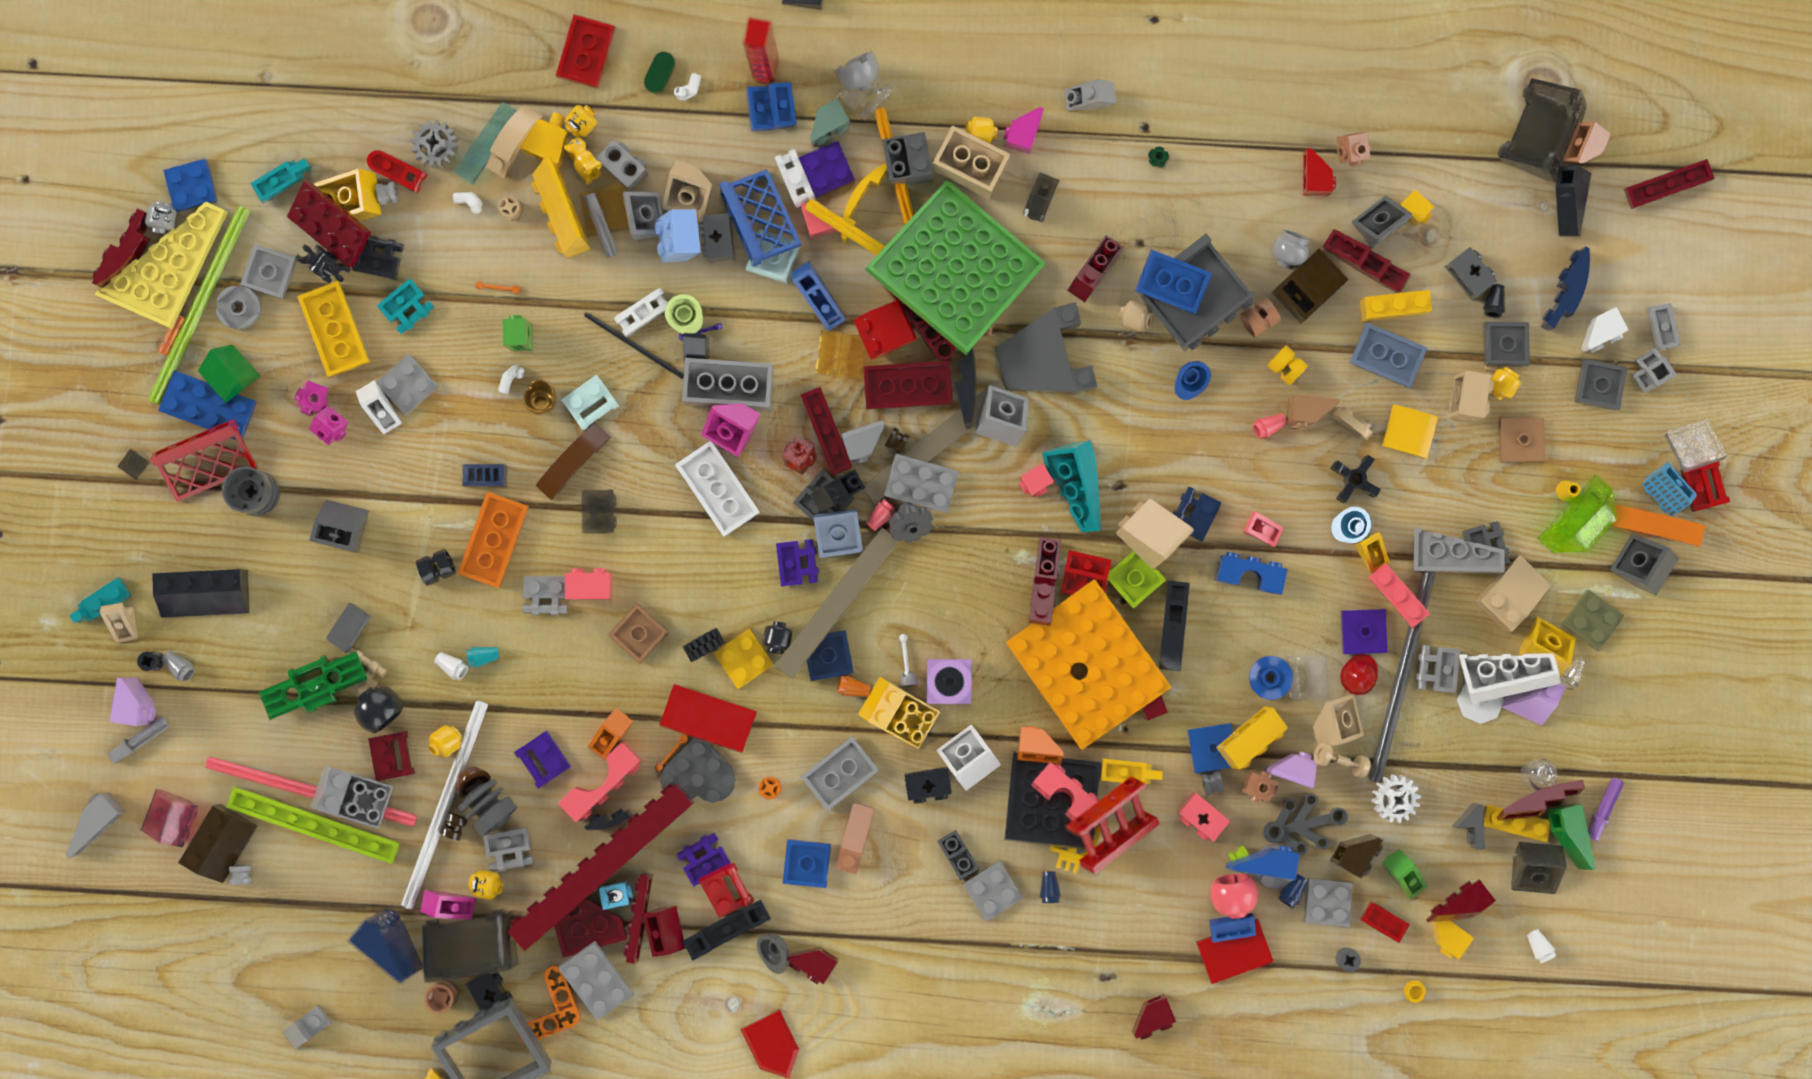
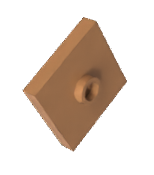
[1499,418,1545,462]
[608,603,670,664]

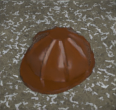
[456,766,491,798]

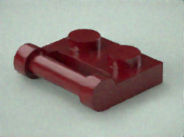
[368,731,415,781]

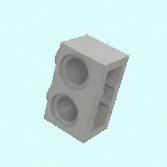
[596,140,648,192]

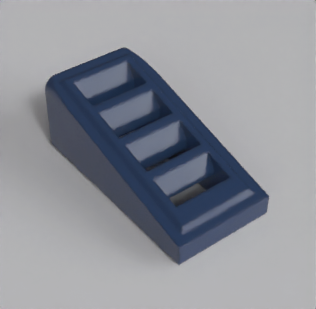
[462,464,507,487]

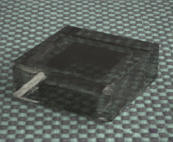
[117,449,150,480]

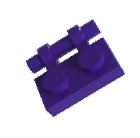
[776,539,819,587]
[676,832,731,887]

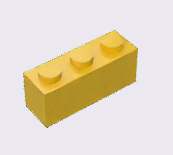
[1359,290,1432,322]
[1216,706,1288,770]

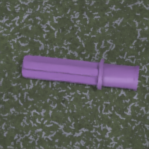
[1588,778,1624,842]

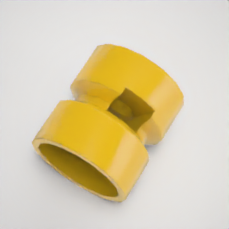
[1266,345,1308,386]

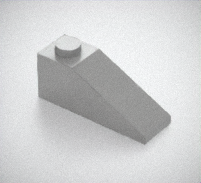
[66,792,126,858]

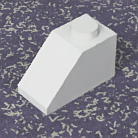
[356,380,402,435]

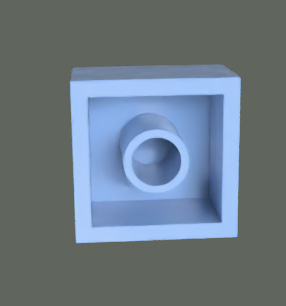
[655,209,701,262]

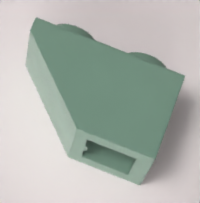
[810,98,850,146]

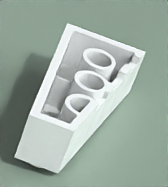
[1459,654,1560,704]

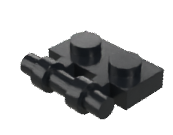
[352,235,404,280]

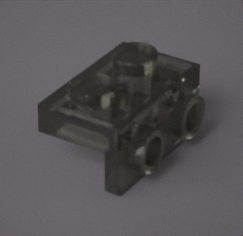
[582,489,617,534]

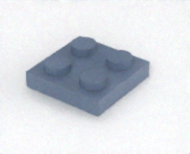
[813,509,863,558]

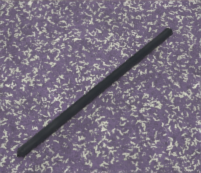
[584,312,684,379]

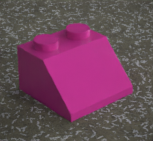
[701,403,761,457]

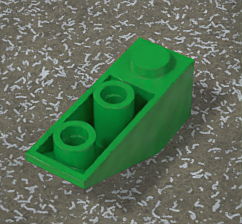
[1547,804,1596,870]

